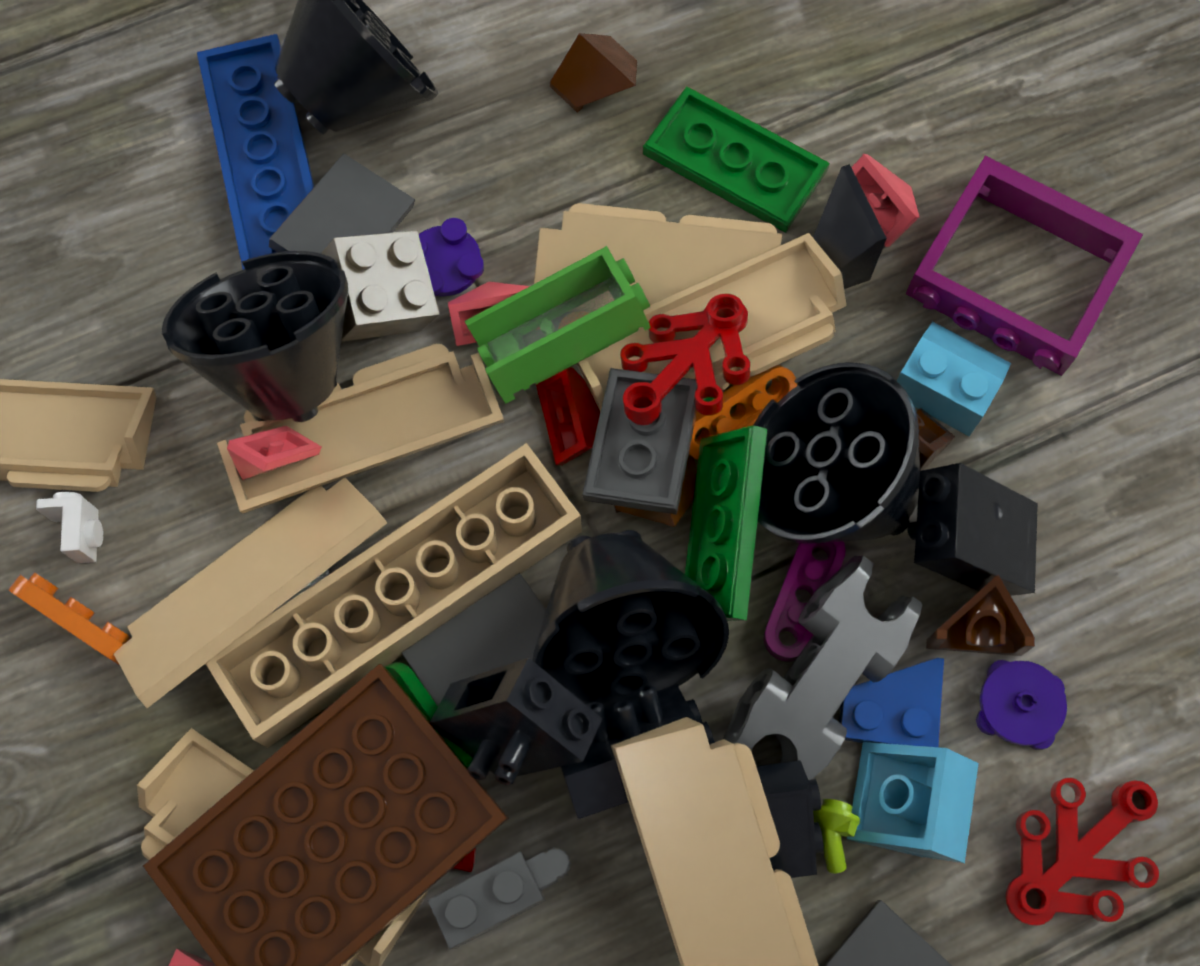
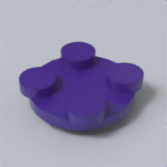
[419,218,484,297]
[976,660,1067,750]

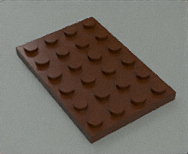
[143,664,509,966]

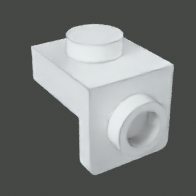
[36,492,103,564]

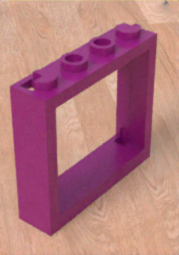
[905,155,1143,376]

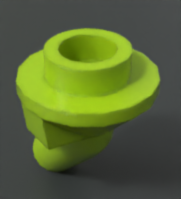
[813,799,860,874]

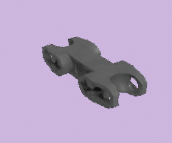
[723,556,923,780]

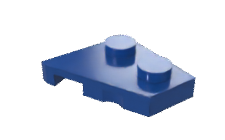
[839,658,944,747]

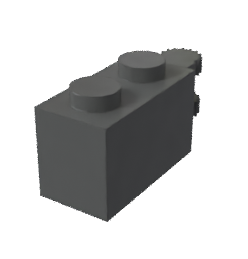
[428,847,571,949]

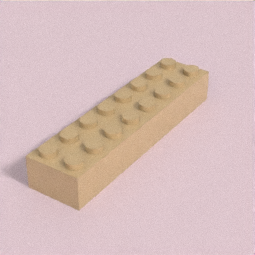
[206,443,582,748]

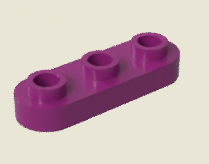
[763,541,846,662]

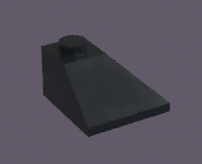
[813,164,887,289]

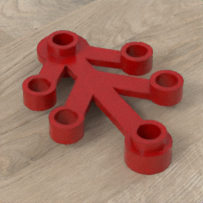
[620,294,750,425]
[1006,778,1159,926]

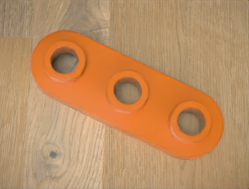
[689,365,797,460]
[8,572,132,665]

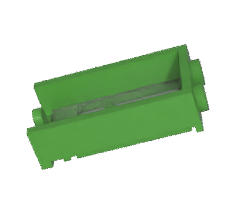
[465,246,651,404]

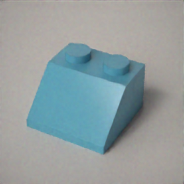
[897,321,1011,436]
[847,742,979,863]

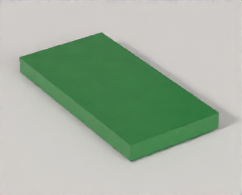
[643,86,830,233]
[685,425,767,621]

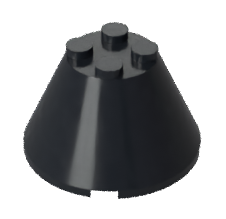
[274,0,438,135]
[162,251,348,422]
[753,362,920,543]
[532,530,729,709]

